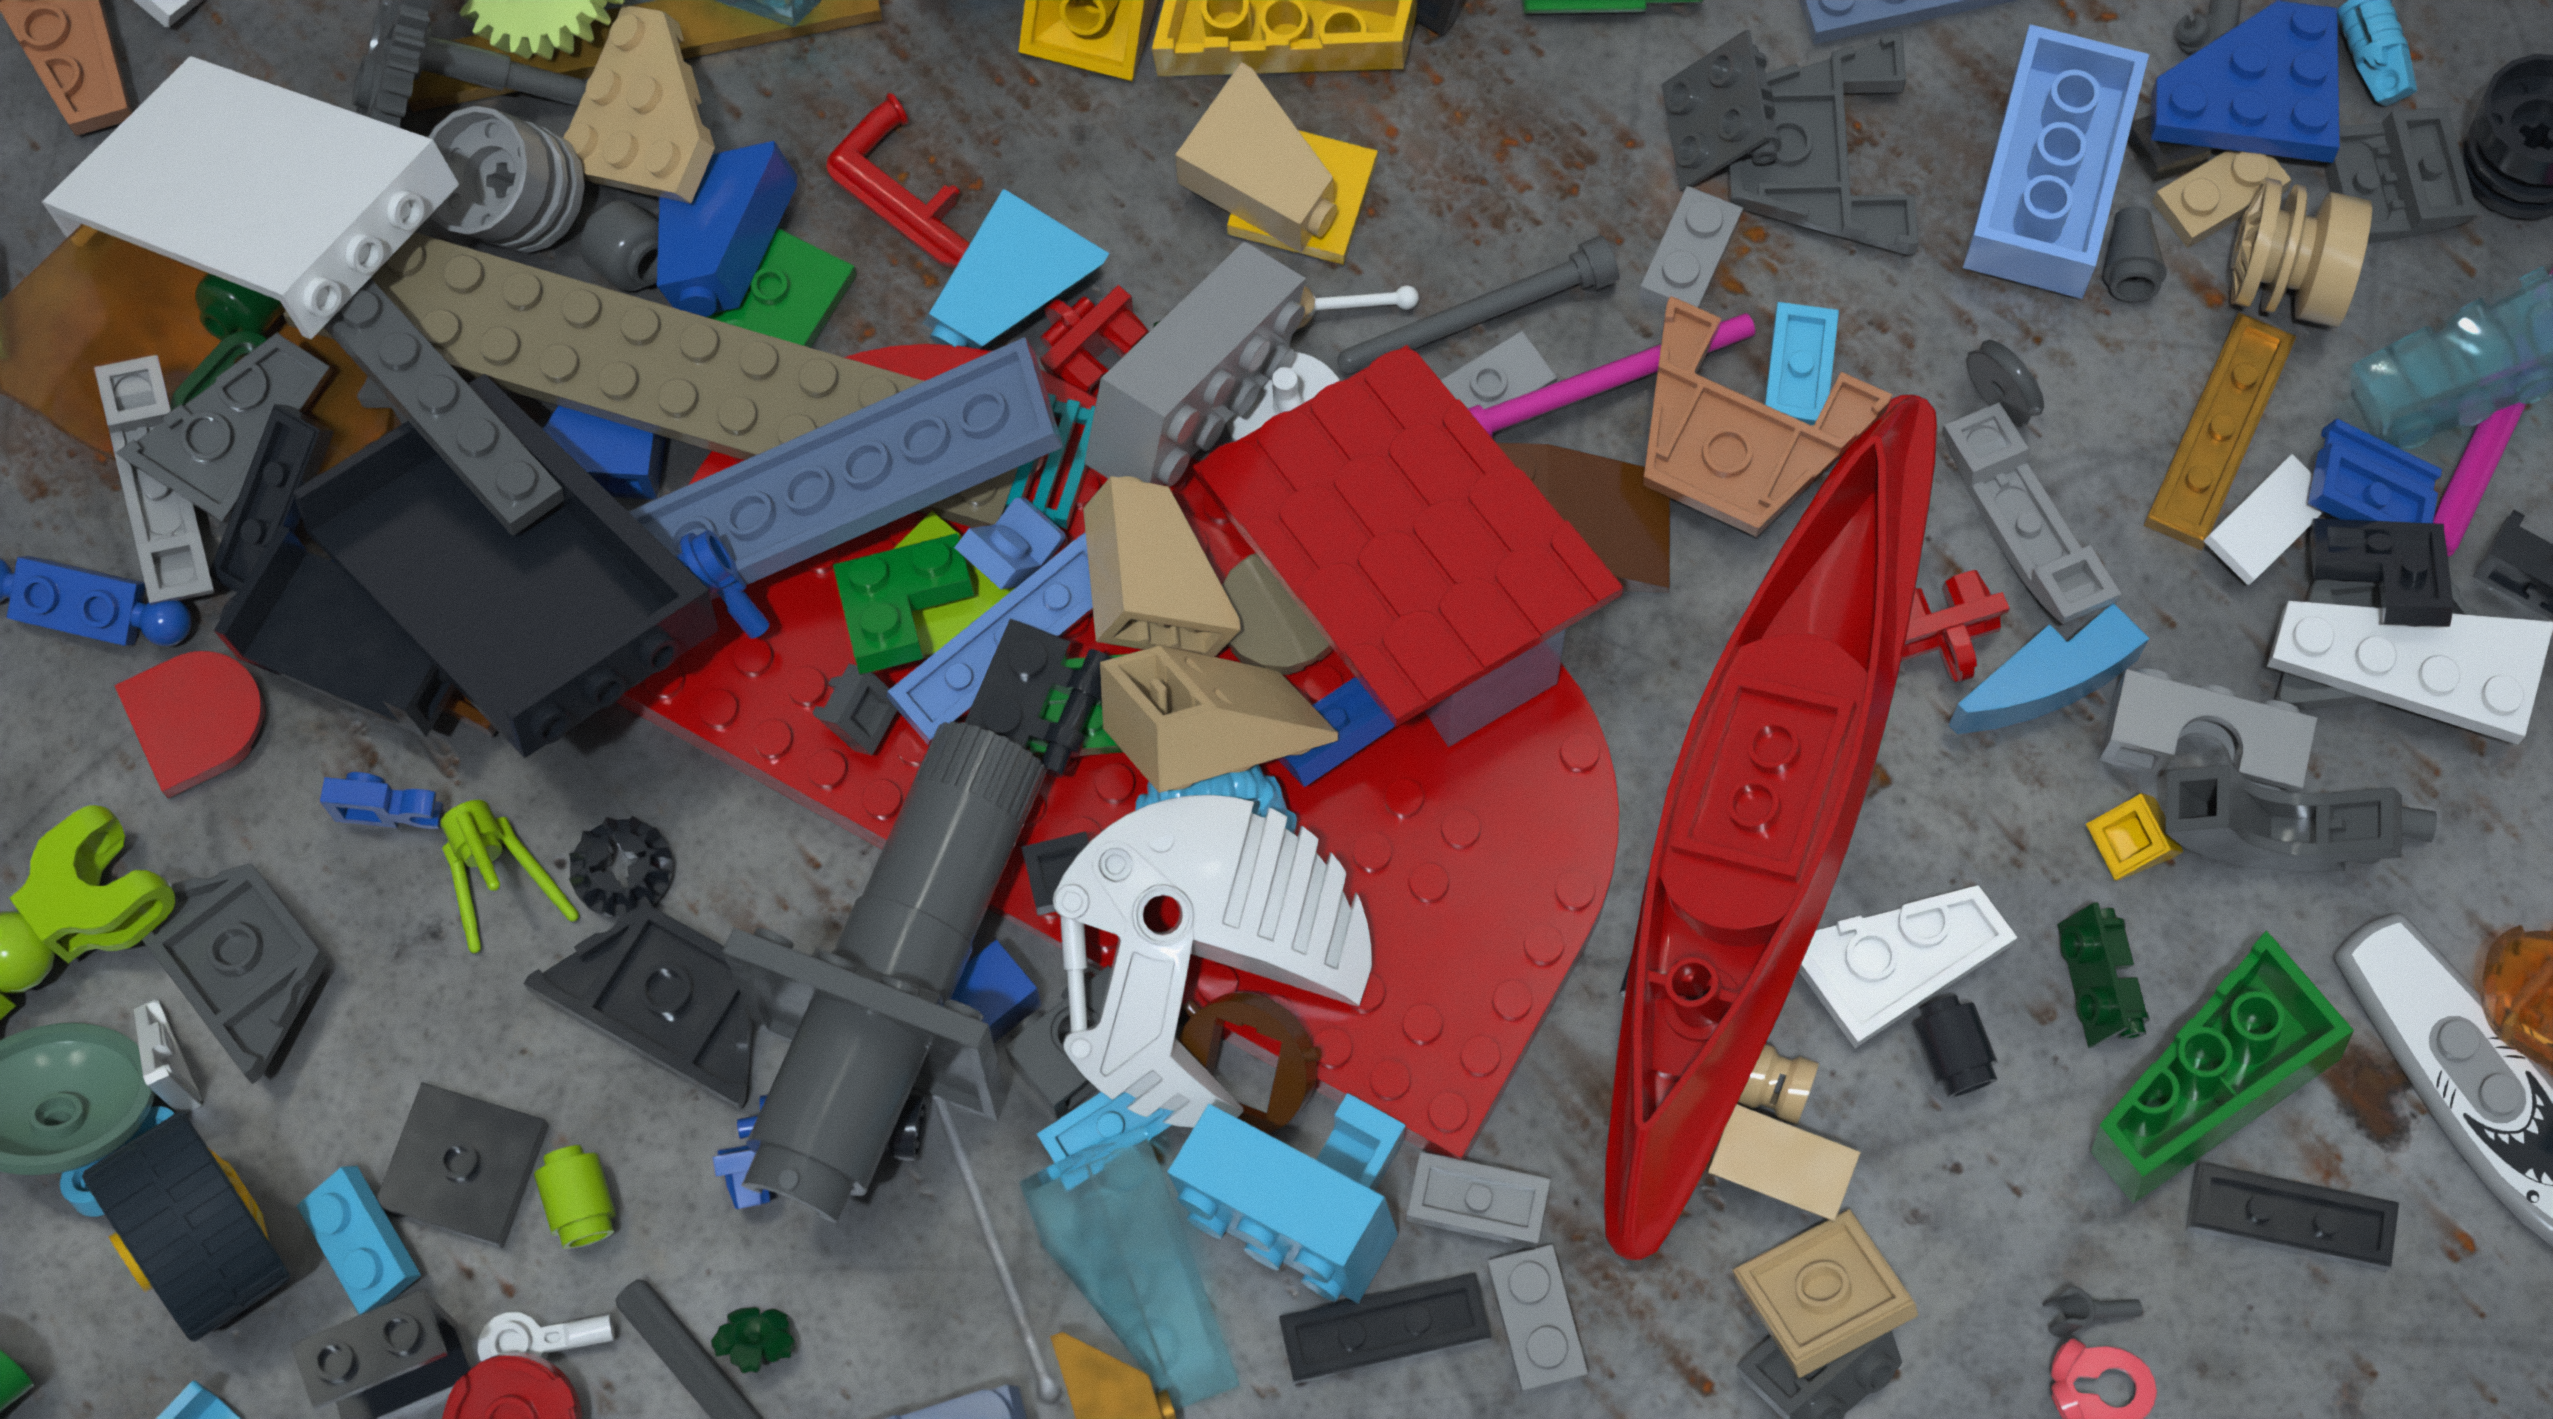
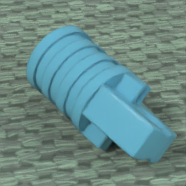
[2337,0,2417,107]

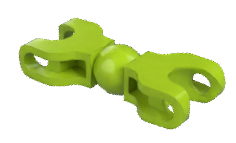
[0,805,175,1020]

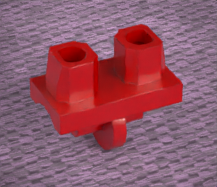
[1040,285,1149,398]

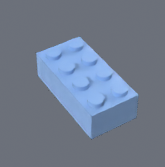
[1963,24,2149,299]

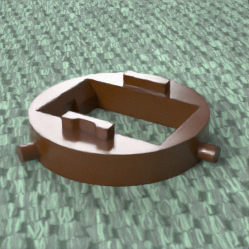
[1178,992,1322,1134]

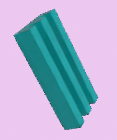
[1006,393,1095,529]

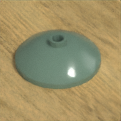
[0,1023,155,1176]

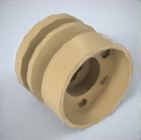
[2231,178,2372,328]

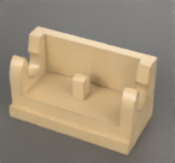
[1708,1105,1861,1222]

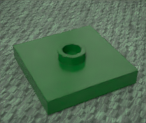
[707,228,857,348]

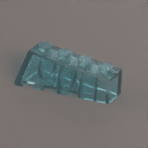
[2351,266,2553,450]

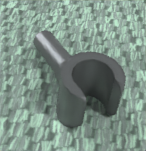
[2043,1287,2142,1337]

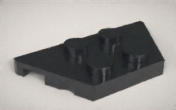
[523,902,753,1109]

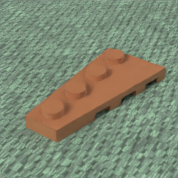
[0,0,132,136]

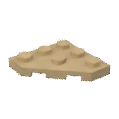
[563,4,715,204]

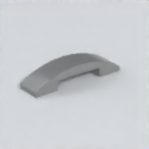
[94,355,214,605]
[1943,402,2122,624]

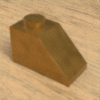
[1050,1332,1177,1419]

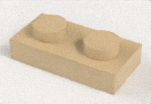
[2152,150,2292,249]

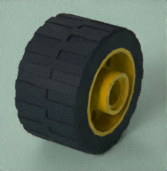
[82,1112,290,1342]

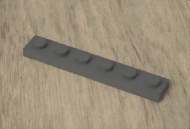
[324,278,564,536]

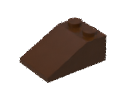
[1497,443,1670,593]

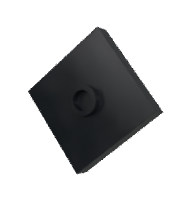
[376,1082,549,1248]

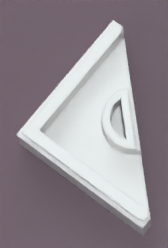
[134,999,203,1114]

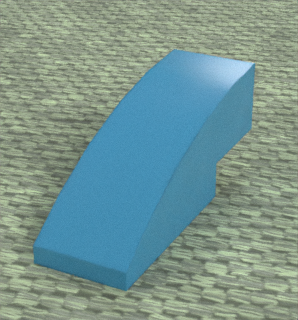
[1948,603,2150,734]

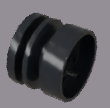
[2460,54,2553,219]

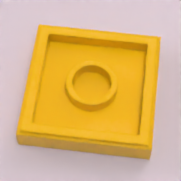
[1227,130,1378,265]

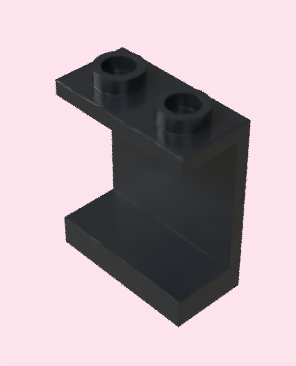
[291,1289,473,1419]

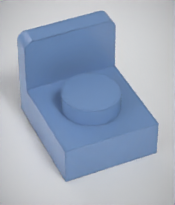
[955,497,1066,590]

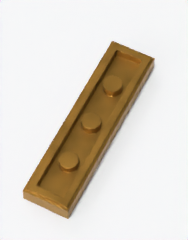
[2143,312,2297,551]

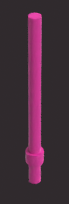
[1468,313,1755,437]

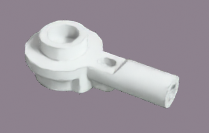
[477,1312,615,1362]

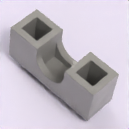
[2099,668,2317,793]

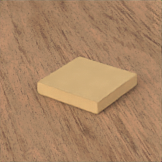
[1732,1209,1918,1378]

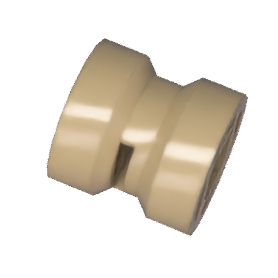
[1738,1044,1819,1125]

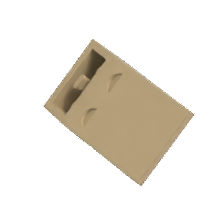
[1100,646,1338,793]

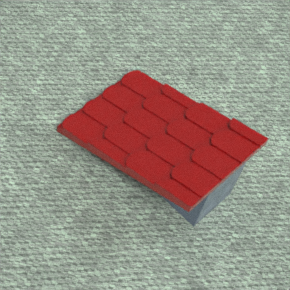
[1192,345,1623,747]

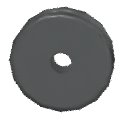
[1966,339,2044,427]

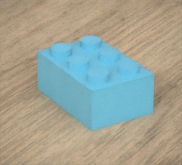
[1167,1103,1398,1303]

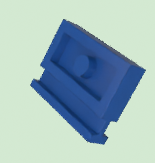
[2308,419,2442,523]

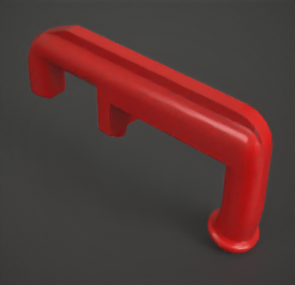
[826,93,970,269]

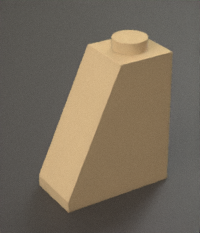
[1175,62,1337,252]
[1083,476,1241,657]

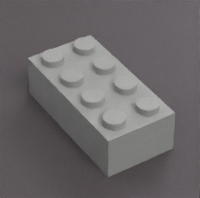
[1084,241,1306,486]

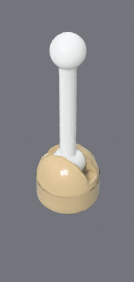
[1297,285,1419,329]

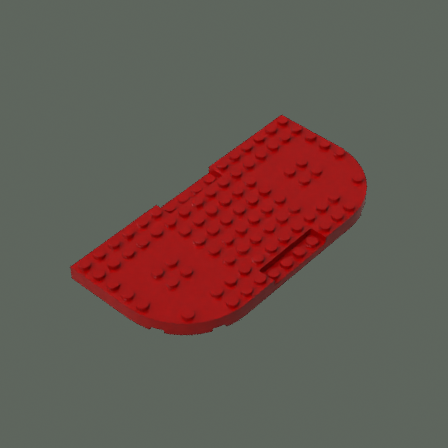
[616,344,1619,1161]

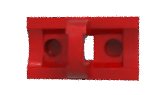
[1901,569,2010,682]

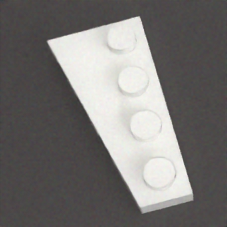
[2267,601,2553,745]

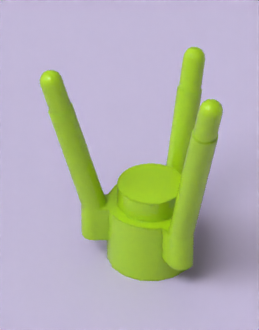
[440,800,579,954]

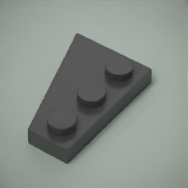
[116,333,333,525]

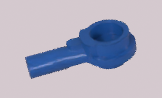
[676,530,770,639]

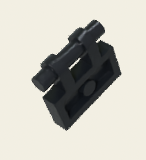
[964,618,1112,778]

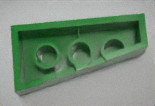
[2091,930,2354,1204]

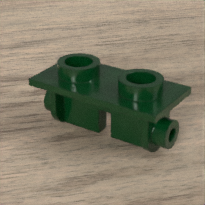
[2057,902,2150,1048]

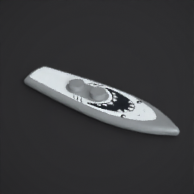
[2335,913,2553,1247]

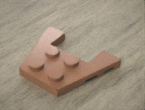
[1643,296,1893,537]

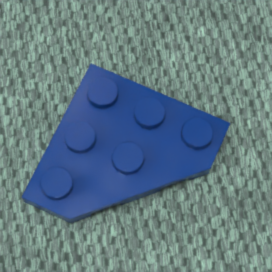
[2151,0,2340,163]

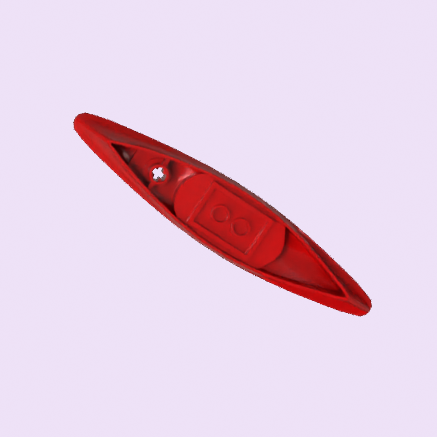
[1604,395,1937,1261]

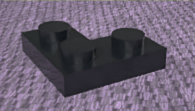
[2310,518,2454,627]

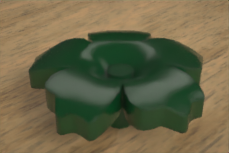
[711,1307,795,1374]

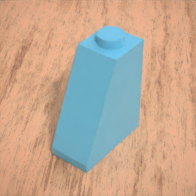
[922,188,1109,350]

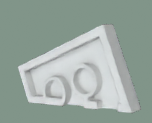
[1799,885,2018,1048]

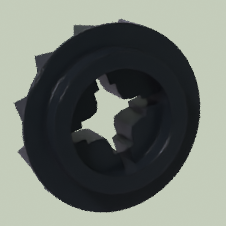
[569,816,673,918]

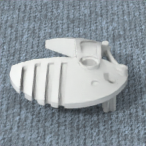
[1053,795,1372,1128]

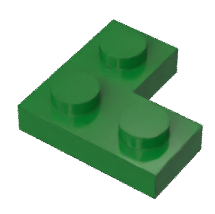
[833,533,974,675]

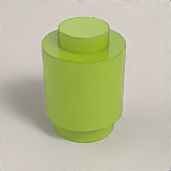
[534,1145,616,1249]

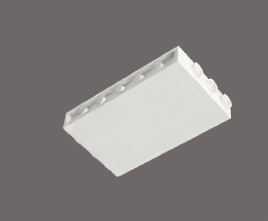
[42,56,459,339]

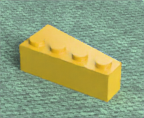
[1152,0,1417,76]

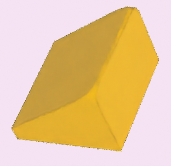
[2086,793,2183,881]

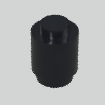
[1913,995,1998,1098]

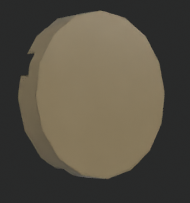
[1222,553,1333,675]

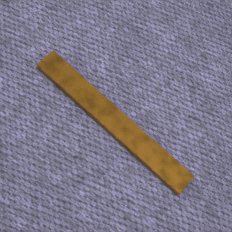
[408,0,882,112]

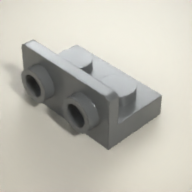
[1737,1331,1902,1419]

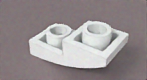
[2203,454,2324,585]

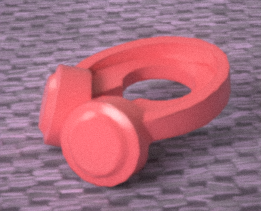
[2051,1338,2157,1419]

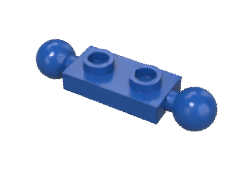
[0,556,192,646]

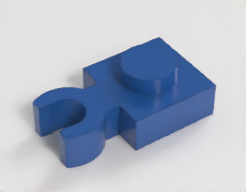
[320,772,444,829]

